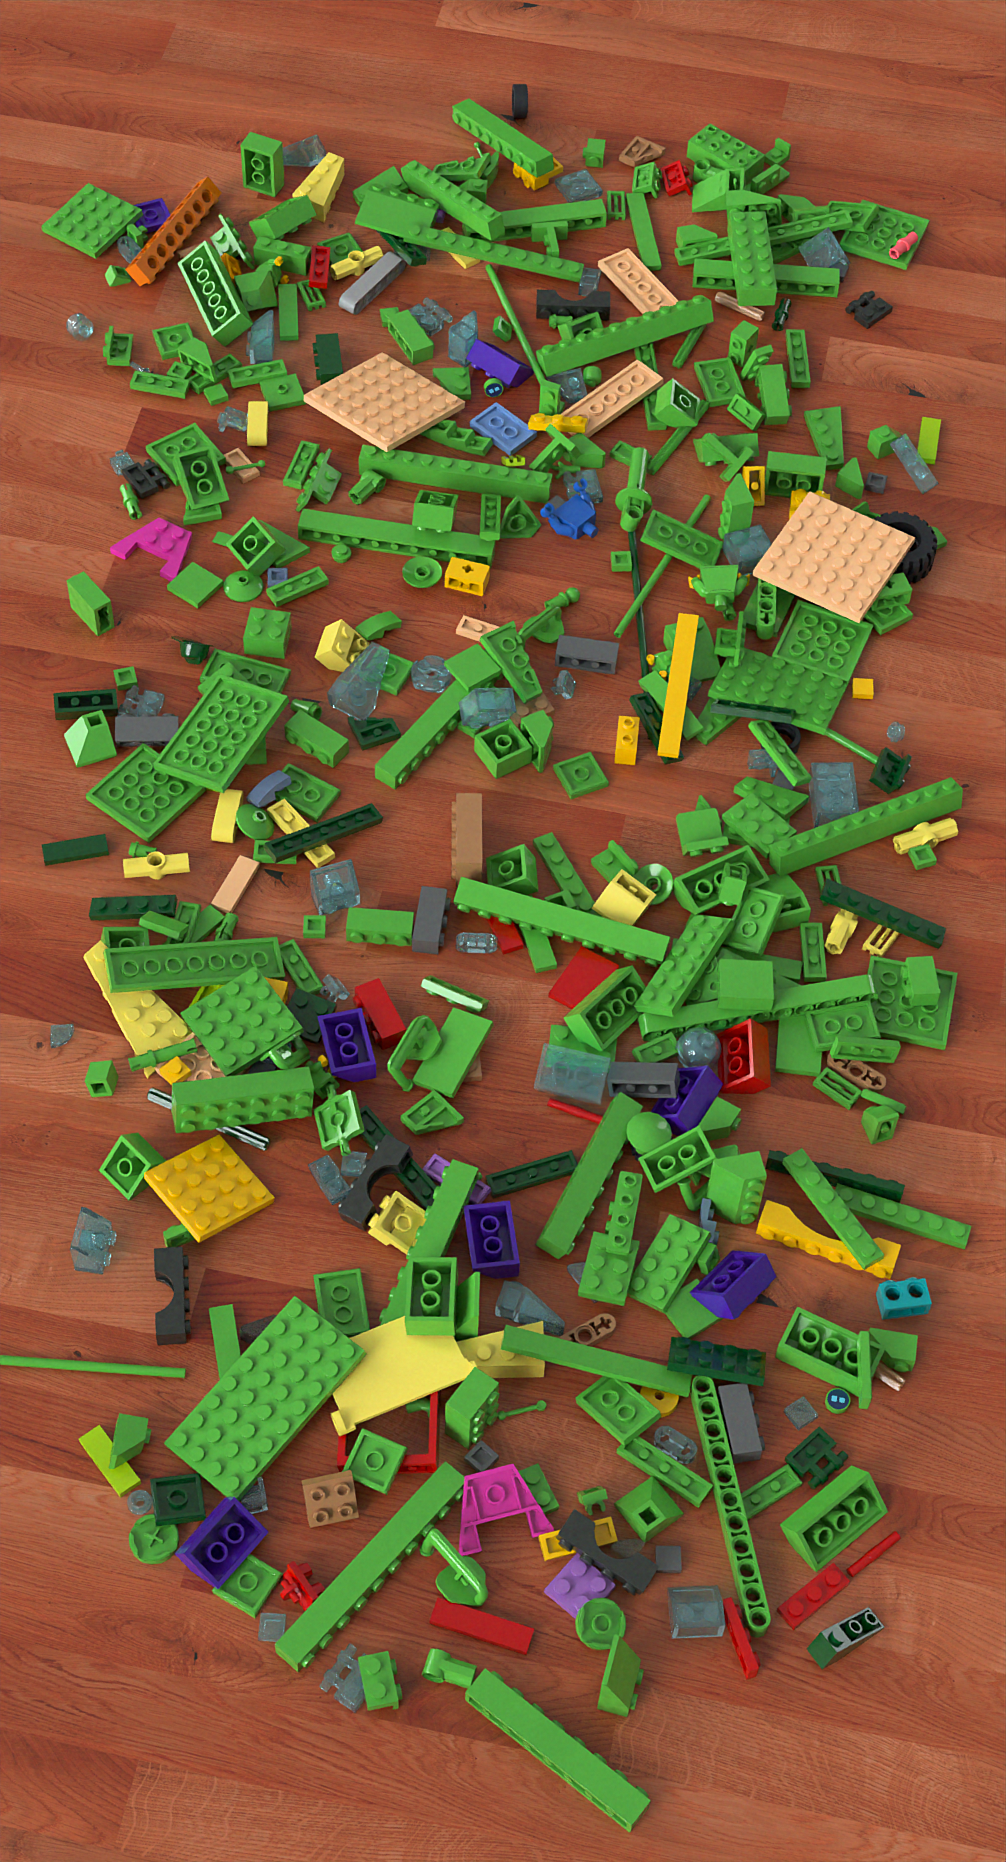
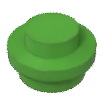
[331,544,351,563]

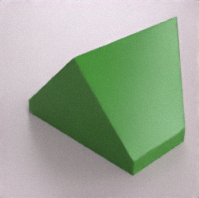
[499,495,542,539]

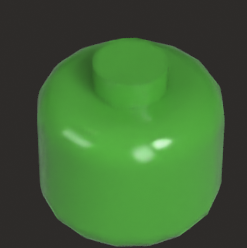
[583,366,602,387]

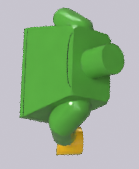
[688,565,750,611]

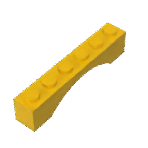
[756,1200,901,1279]

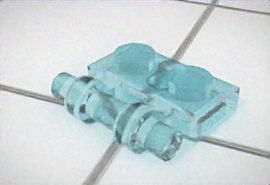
[409,297,453,336]
[563,469,603,503]
[117,685,165,717]
[319,1644,366,1712]

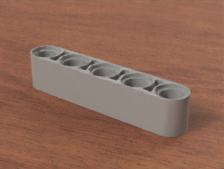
[339,251,406,315]

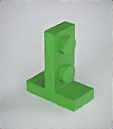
[531,221,568,258]
[539,379,565,432]
[529,424,581,473]
[700,433,754,482]

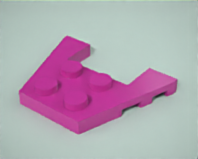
[110,518,192,581]
[459,1464,554,1556]

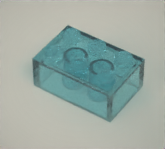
[809,762,859,828]
[534,1043,611,1105]

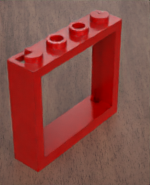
[337,1390,441,1474]

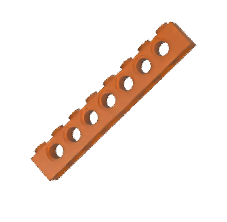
[125,176,222,286]

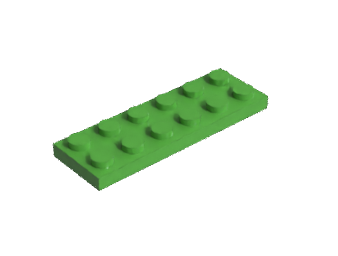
[634,915,734,1017]

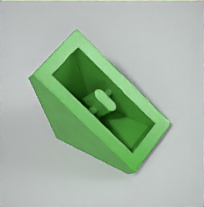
[835,457,864,499]

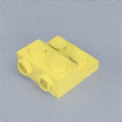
[368,1191,426,1255]

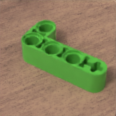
[756,578,792,639]

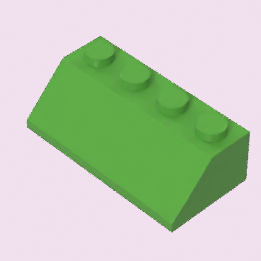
[672,845,770,915]
[563,965,646,1051]
[706,1151,767,1224]
[775,1307,886,1397]
[780,1465,888,1572]

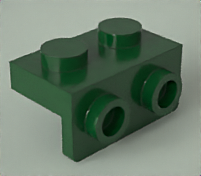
[869,747,912,794]

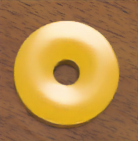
[640,1386,679,1417]

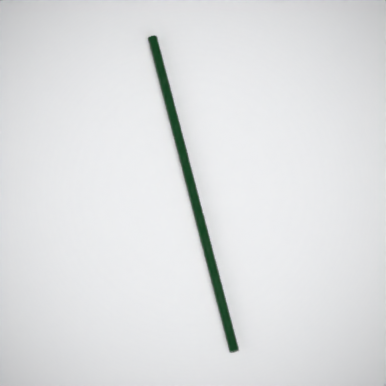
[628,531,651,740]

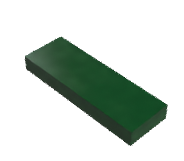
[41,834,109,866]

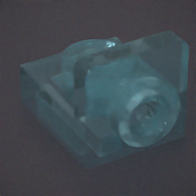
[217,406,248,432]
[747,749,779,777]

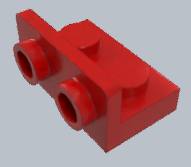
[660,160,693,197]

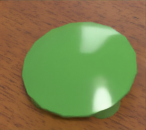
[626,1112,672,1155]

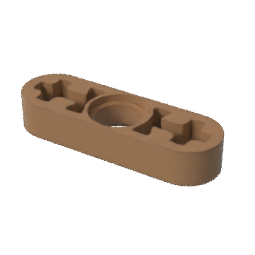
[827,1053,886,1094]
[558,1313,616,1347]

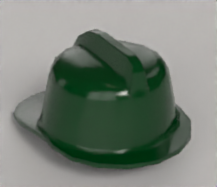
[171,636,214,665]

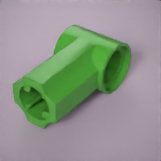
[692,159,723,183]
[348,469,386,505]
[422,1649,477,1689]

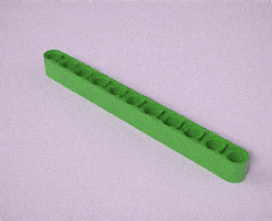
[638,975,879,1042]
[690,1376,771,1638]

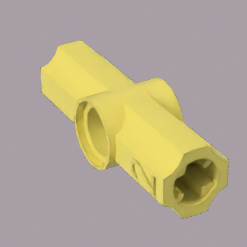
[329,246,384,280]
[893,818,958,854]
[123,851,190,880]
[824,909,858,955]

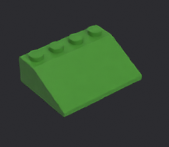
[355,183,440,238]

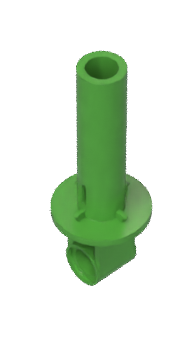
[615,447,652,532]

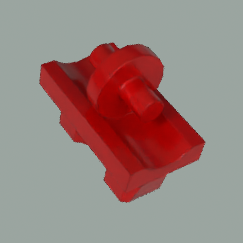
[280,1561,325,1611]

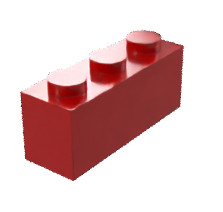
[352,978,407,1050]

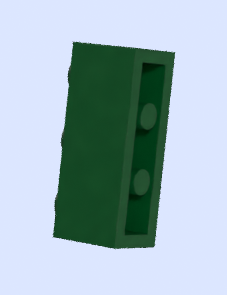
[312,333,343,385]
[53,689,118,720]

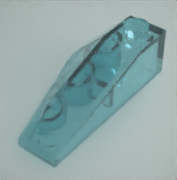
[327,642,390,720]

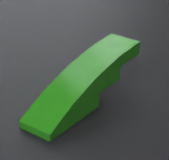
[420,420,493,456]
[638,670,704,741]

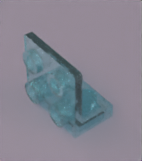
[798,227,850,268]

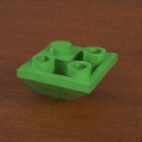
[64,710,117,768]
[614,1476,684,1544]

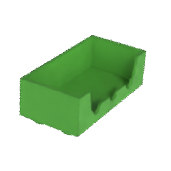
[687,124,765,185]

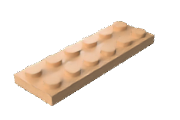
[598,248,678,314]
[560,360,664,438]

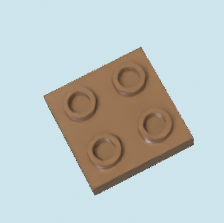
[302,1470,359,1528]

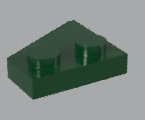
[347,716,401,751]

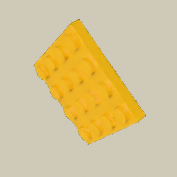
[144,1135,275,1243]

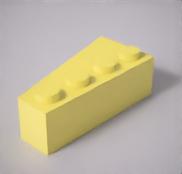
[293,152,345,222]
[456,1321,545,1378]

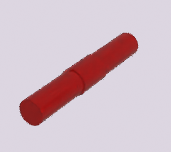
[547,1097,603,1124]
[846,1531,901,1577]

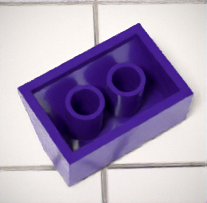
[466,339,534,388]
[318,1008,376,1082]
[651,1066,723,1136]
[463,1201,520,1279]
[690,1250,777,1319]
[175,1497,268,1589]

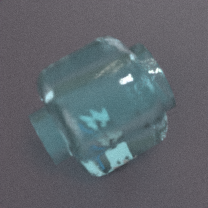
[66,313,94,341]

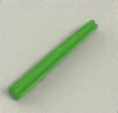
[647,400,709,475]

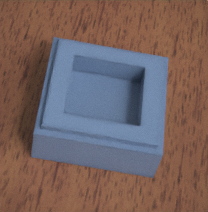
[268,568,288,588]

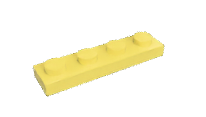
[267,798,335,868]

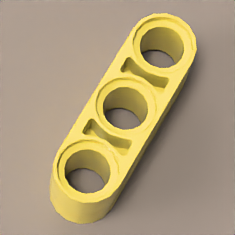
[247,401,268,446]
[211,789,243,843]

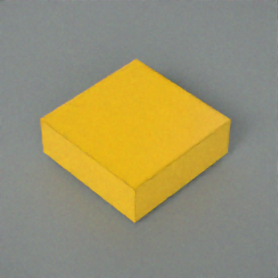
[852,678,874,699]

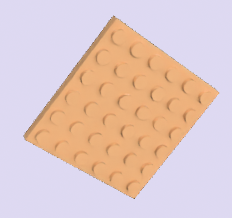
[304,352,465,452]
[753,492,915,623]

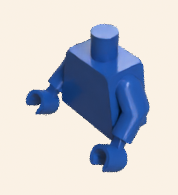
[540,478,599,540]

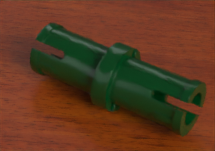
[772,298,792,331]

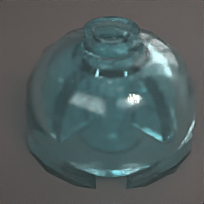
[675,1027,721,1069]

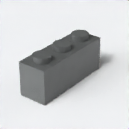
[555,635,619,675]
[115,713,180,747]
[412,886,451,955]
[607,1062,680,1098]
[717,1383,765,1464]

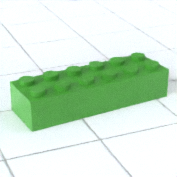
[727,211,777,306]
[178,241,253,347]
[171,1067,314,1133]

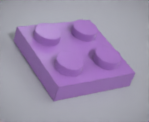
[544,1553,616,1619]

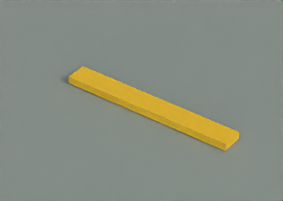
[657,613,699,758]

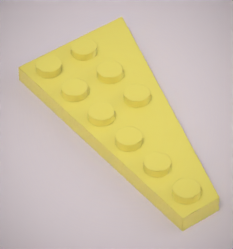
[84,940,192,1079]

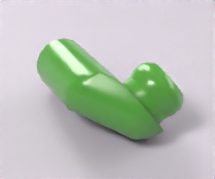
[405,1397,441,1418]

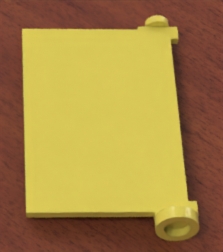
[331,1316,477,1436]

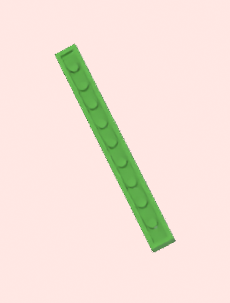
[675,210,853,266]
[403,223,584,283]

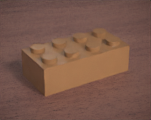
[451,793,482,888]

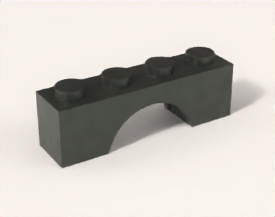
[536,289,610,321]
[338,1134,413,1232]
[154,1247,191,1345]
[556,1509,659,1595]

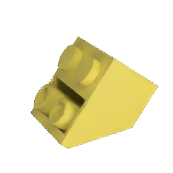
[315,619,370,675]
[592,869,656,926]

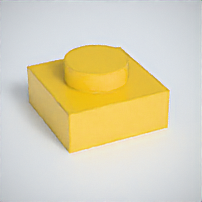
[159,1056,192,1085]

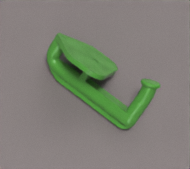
[517,605,564,653]
[387,1015,442,1092]
[260,1032,310,1070]
[677,1145,740,1211]
[419,1528,488,1606]

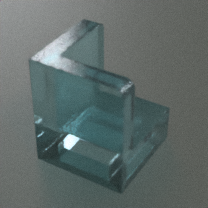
[241,1477,268,1514]

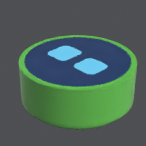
[484,378,503,397]
[825,1388,850,1414]

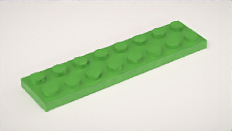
[103,937,285,993]

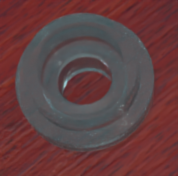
[887,722,905,742]
[127,1490,152,1515]

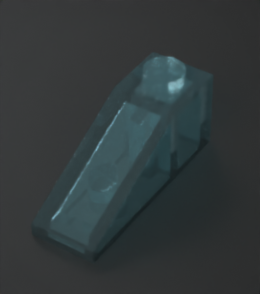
[283,134,327,167]
[890,433,939,494]
[495,1280,565,1336]

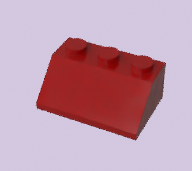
[716,1019,771,1094]

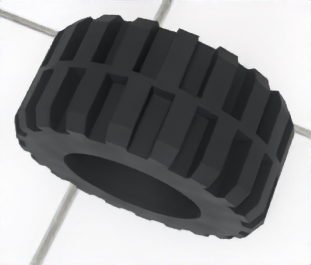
[874,511,938,584]

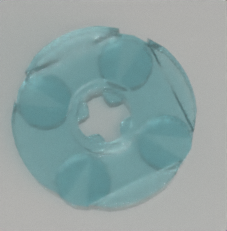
[411,655,452,693]

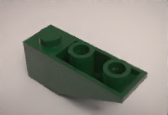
[806,1607,885,1669]

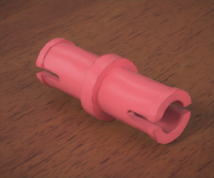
[889,232,918,259]

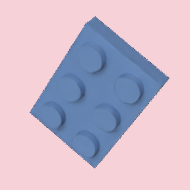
[470,402,537,456]

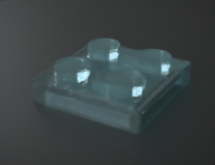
[555,169,603,203]

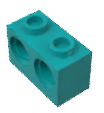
[876,1277,932,1320]

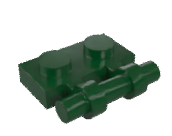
[784,1426,848,1489]

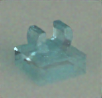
[109,450,135,476]
[551,670,576,699]
[320,974,350,1003]

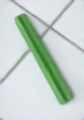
[672,324,707,369]

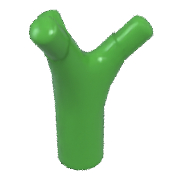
[550,461,580,480]

